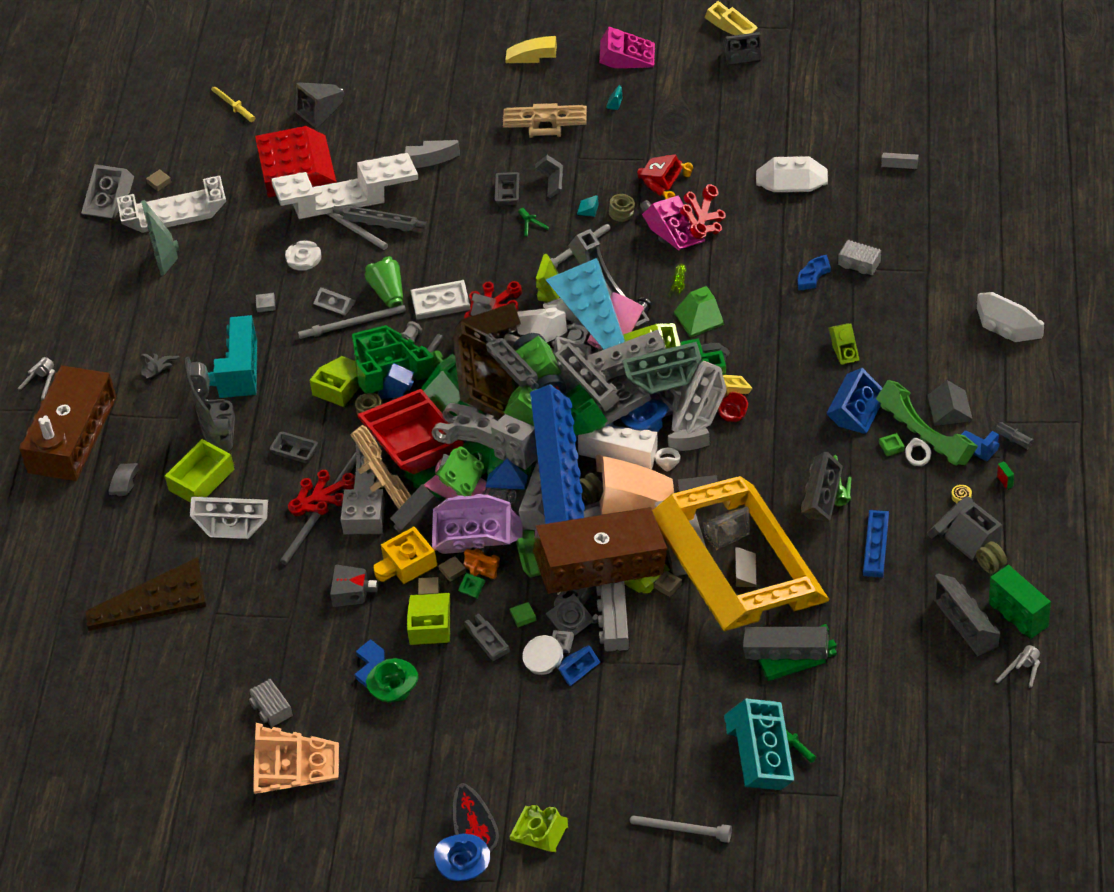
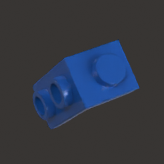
[961,431,999,461]

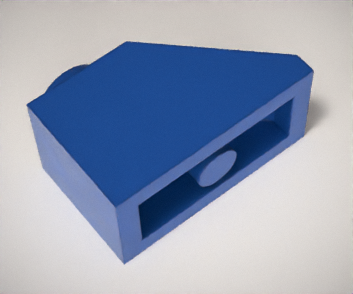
[377,363,414,399]

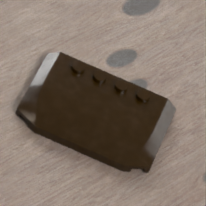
[453,321,519,419]

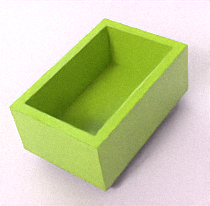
[165,439,234,503]

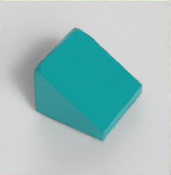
[606,85,623,110]
[577,196,599,217]

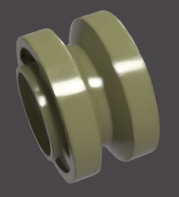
[609,194,635,222]
[355,393,382,416]
[580,473,604,504]
[976,541,1007,574]

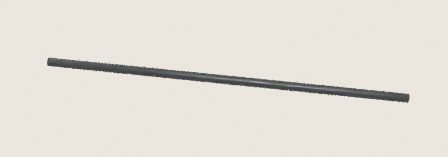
[280,334,443,565]

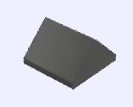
[927,380,973,426]

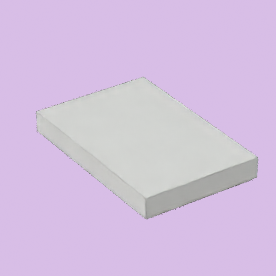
[410,280,470,320]

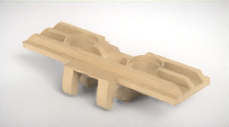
[503,103,587,138]
[350,425,411,509]

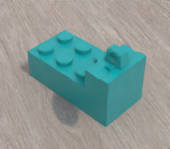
[208,315,257,398]
[724,699,794,790]

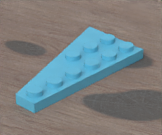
[546,258,625,350]

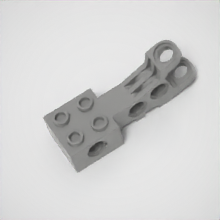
[432,403,538,470]
[341,431,385,534]

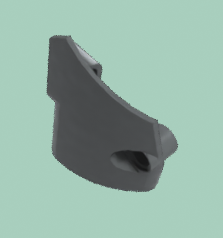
[185,357,235,452]

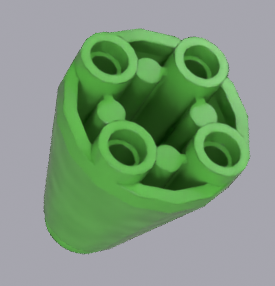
[365,256,403,308]

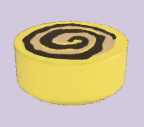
[952,485,972,503]

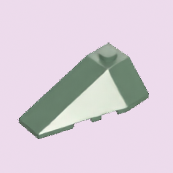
[141,200,179,276]

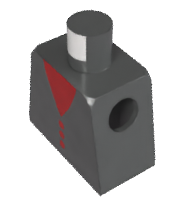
[330,565,378,607]

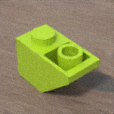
[829,323,859,365]

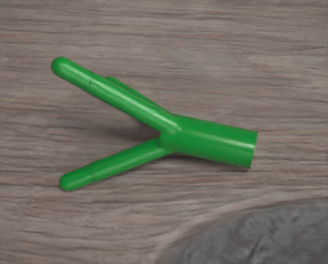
[518,208,549,237]

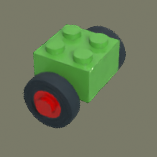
[513,333,566,395]

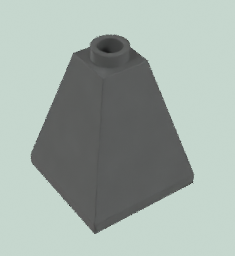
[295,82,344,128]

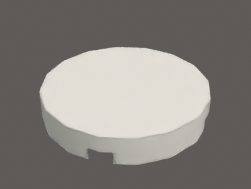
[285,241,321,270]
[523,635,563,675]

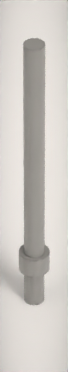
[327,213,388,250]
[298,305,406,339]

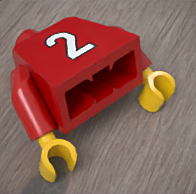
[637,154,693,199]

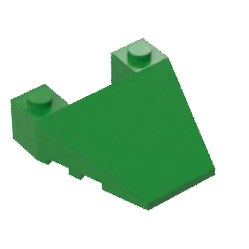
[352,325,434,394]
[565,384,608,436]

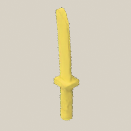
[211,87,255,122]

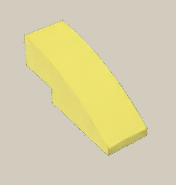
[705,1,758,35]
[505,36,557,63]

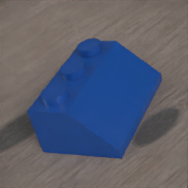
[826,368,882,434]

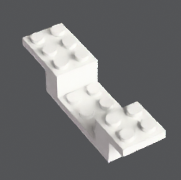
[272,153,418,219]

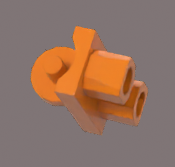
[463,548,500,579]

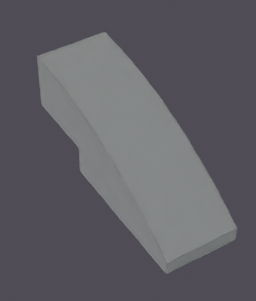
[405,140,460,168]

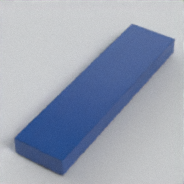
[863,510,889,577]

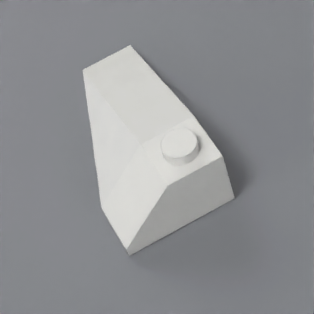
[517,308,567,343]

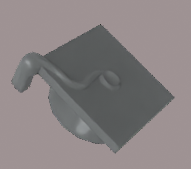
[546,594,599,636]

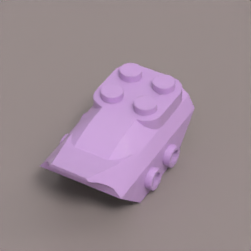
[432,494,523,554]

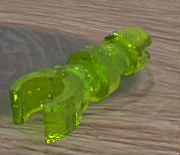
[672,264,686,294]

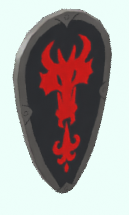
[453,783,499,852]

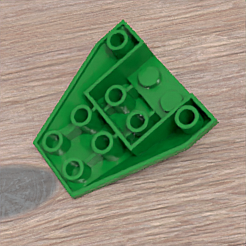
[421,354,486,416]

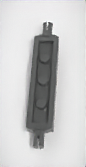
[333,206,427,231]
[485,334,539,390]

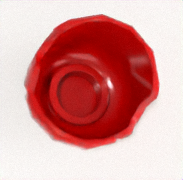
[718,392,748,422]

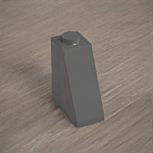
[390,485,442,534]

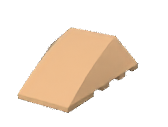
[596,455,674,515]
[253,723,339,794]

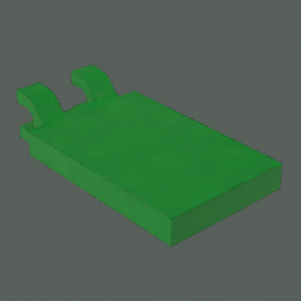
[758,624,837,681]

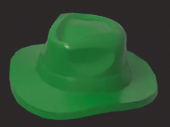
[366,658,419,702]

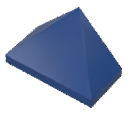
[486,458,528,489]
[558,645,600,686]

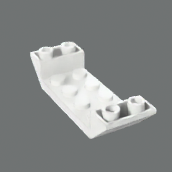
[117,176,226,233]

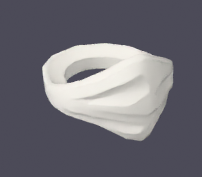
[905,438,931,466]
[655,447,680,472]

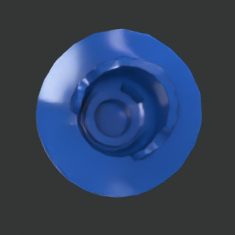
[621,399,669,432]
[434,834,490,881]

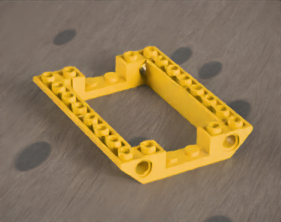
[652,476,829,631]

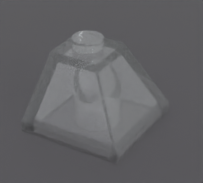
[703,507,750,550]

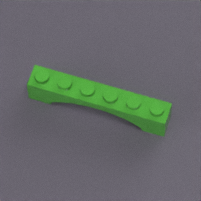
[876,380,978,466]

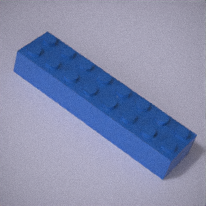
[530,384,585,524]

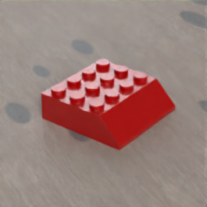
[255,126,337,198]
[358,389,464,474]

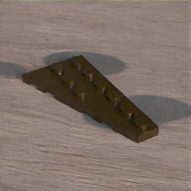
[85,557,206,631]

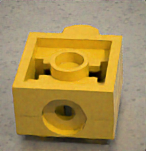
[374,527,437,584]

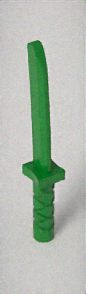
[786,730,816,763]

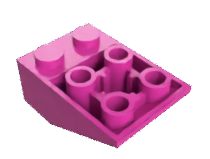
[599,27,655,68]
[642,195,705,250]

